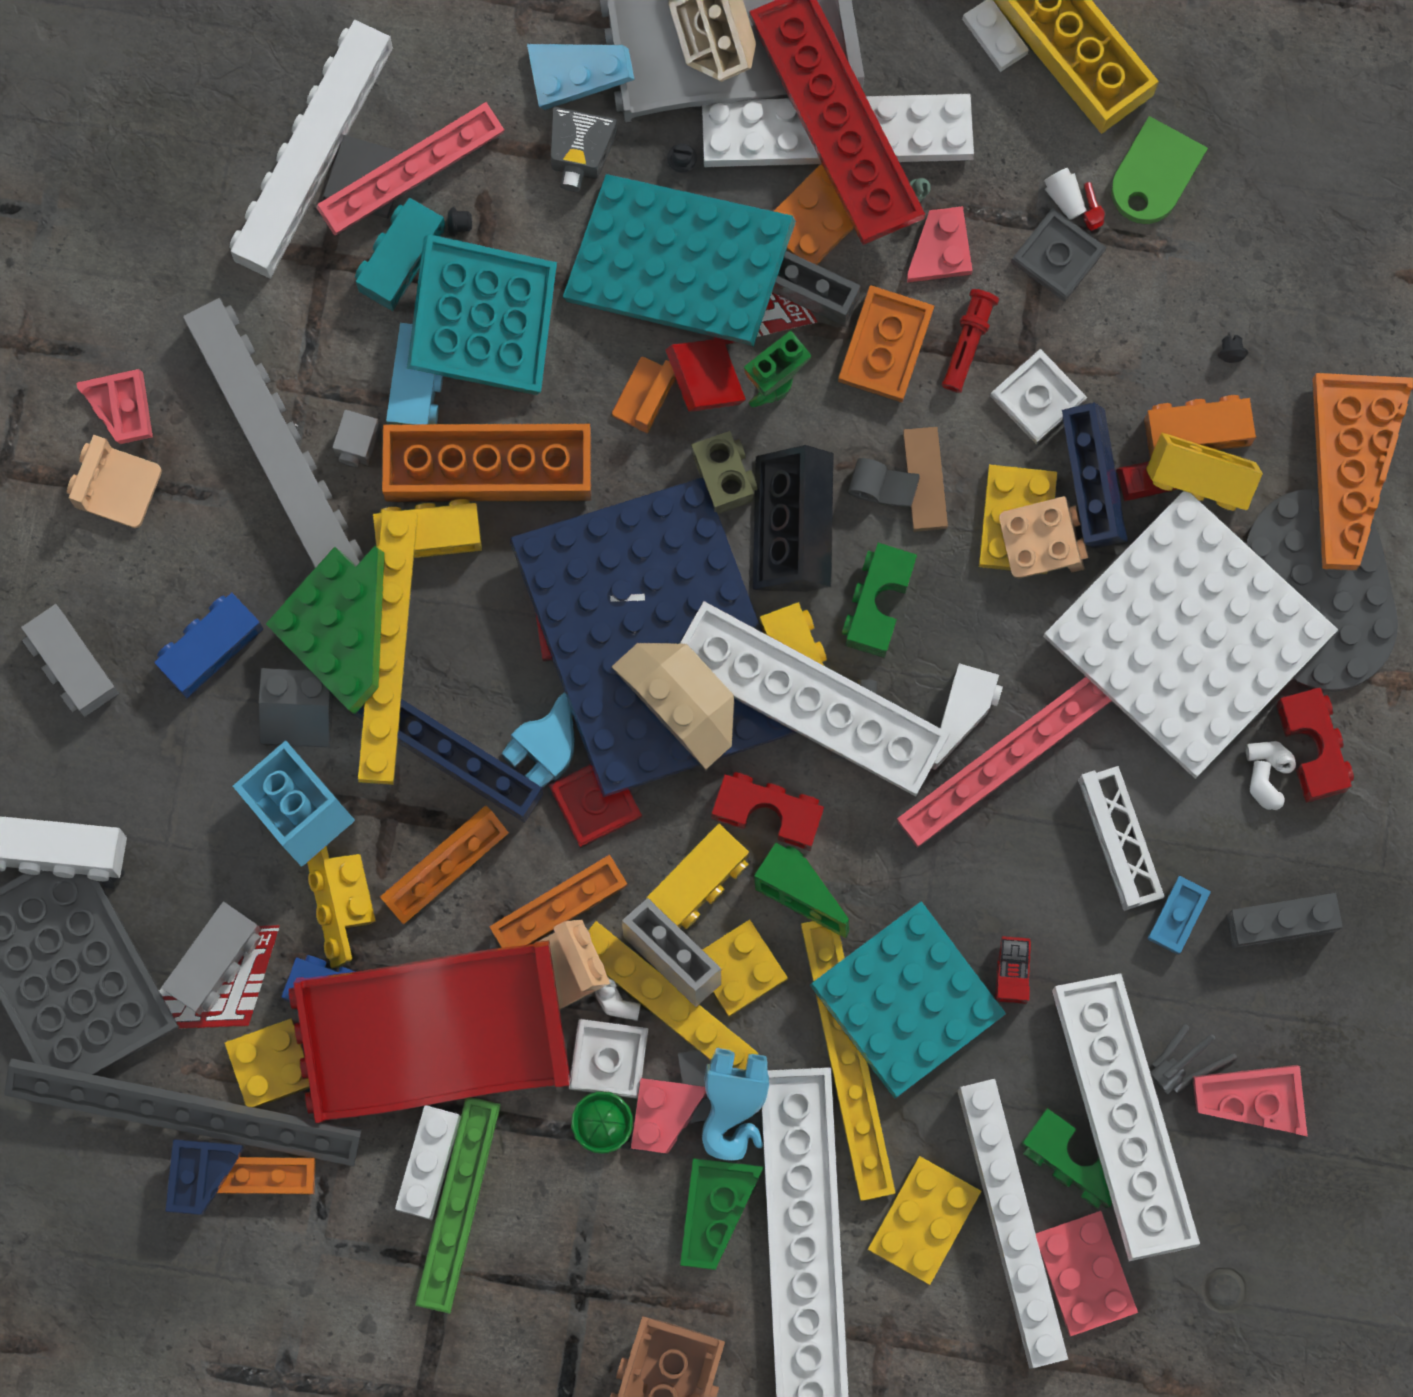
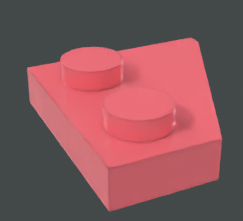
[907,206,973,283]
[76,369,153,444]
[631,1078,707,1154]

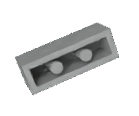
[21,604,119,717]
[622,898,721,1007]
[161,901,262,1015]

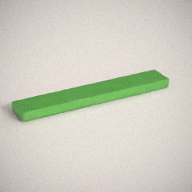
[415,1097,501,1314]

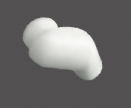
[1245,741,1296,774]
[1250,761,1285,810]
[595,978,641,1021]

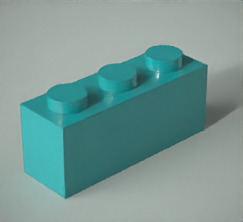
[355,198,446,311]

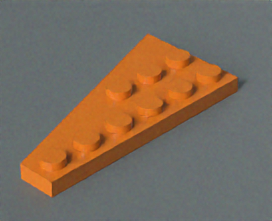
[1313,373,1413,570]

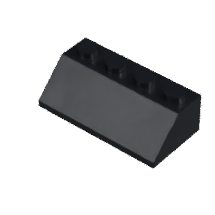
[753,445,834,592]

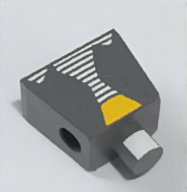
[551,107,617,192]

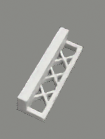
[1078,766,1165,911]

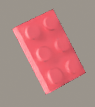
[1036,1211,1138,1337]

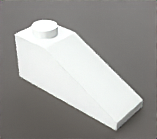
[931,664,1003,770]

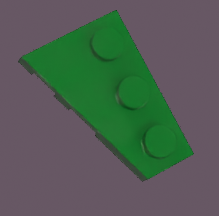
[680,1158,763,1270]

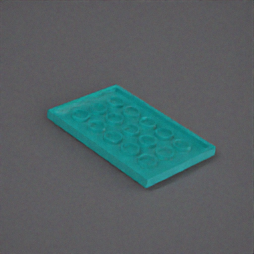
[563,174,796,346]

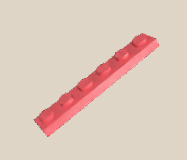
[316,102,505,236]

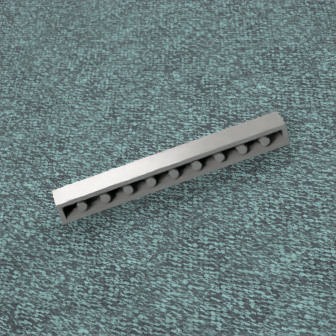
[183,298,364,568]

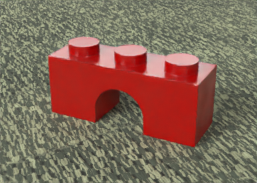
[1275,687,1354,803]
[711,772,824,851]

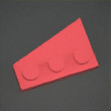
[1192,1065,1308,1137]

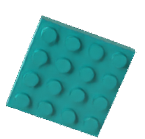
[407,234,557,395]
[810,901,1006,1099]

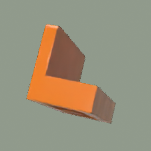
[612,357,676,434]

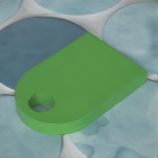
[1111,116,1208,224]

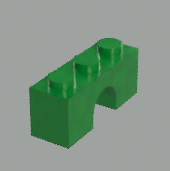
[842,542,917,658]
[1020,1108,1112,1209]

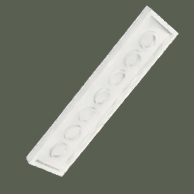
[702,94,974,167]
[680,601,950,796]
[1052,973,1200,1261]

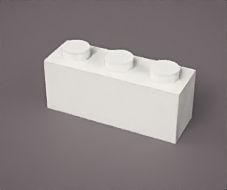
[395,1105,461,1221]

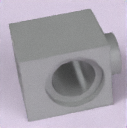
[332,410,380,467]

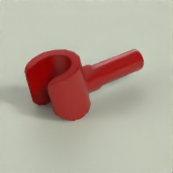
[1082,182,1105,231]

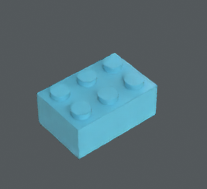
[233,740,355,867]

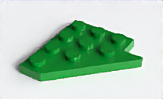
[266,546,384,714]

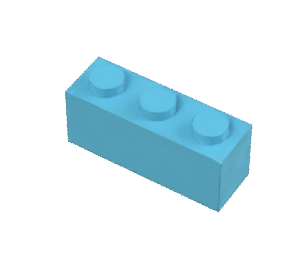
[386,323,443,425]

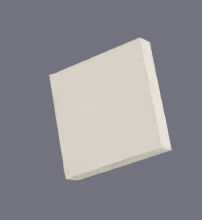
[990,349,1087,445]
[569,1019,649,1099]

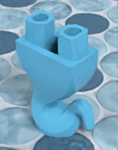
[502,692,574,787]
[702,1048,769,1160]

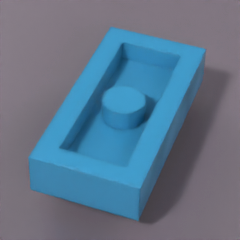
[1147,876,1211,955]

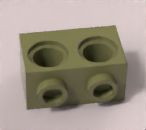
[691,431,757,514]

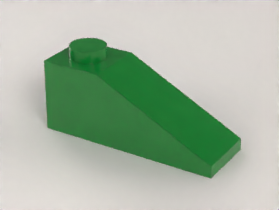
[754,843,849,938]

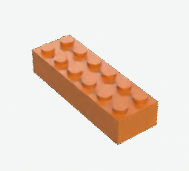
[382,424,591,502]

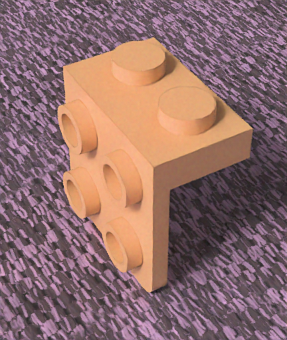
[67,435,162,528]
[999,496,1088,579]
[534,920,610,1009]

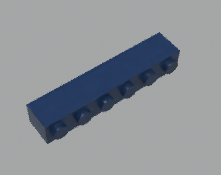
[349,699,543,823]

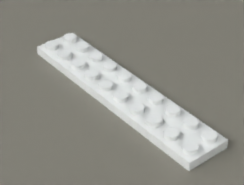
[762,1068,848,1397]

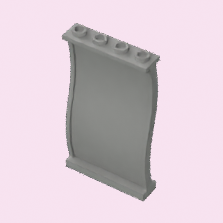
[600,0,864,122]

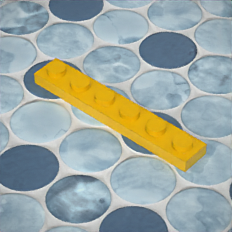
[588,921,759,1070]

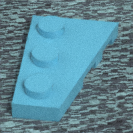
[527,44,635,110]

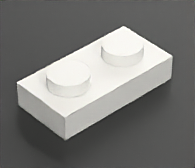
[962,0,1029,72]

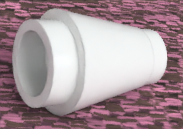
[1044,167,1087,220]

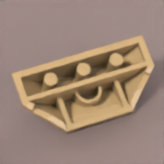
[668,0,756,82]
[612,643,734,770]

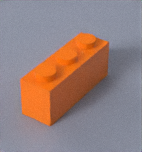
[1144,395,1256,458]

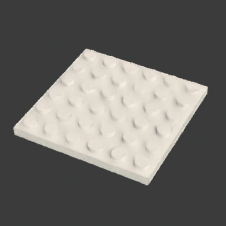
[1043,491,1338,779]

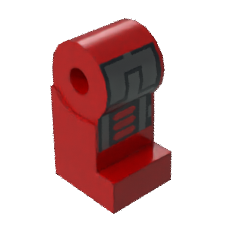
[995,936,1031,1004]

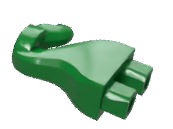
[744,331,811,408]

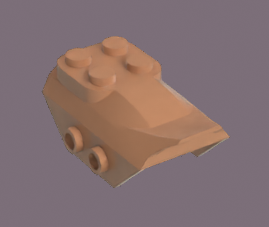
[610,1316,725,1397]

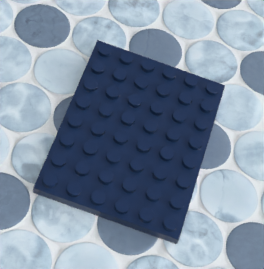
[510,477,797,797]

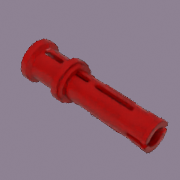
[941,289,999,393]

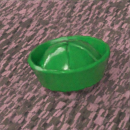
[571,1092,633,1153]

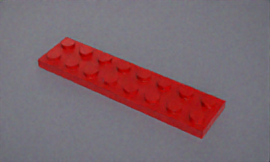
[749,0,925,245]

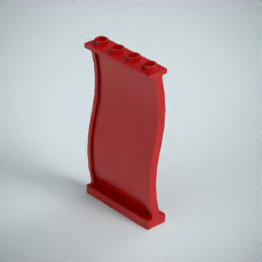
[289,940,570,1123]

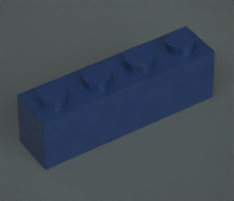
[1062,402,1128,549]

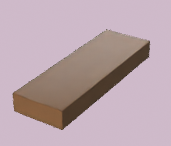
[903,427,948,532]

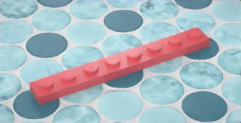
[896,677,1112,848]

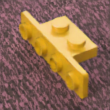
[307,846,376,968]

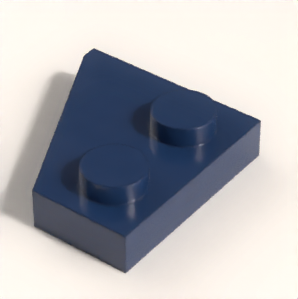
[165,1140,243,1215]

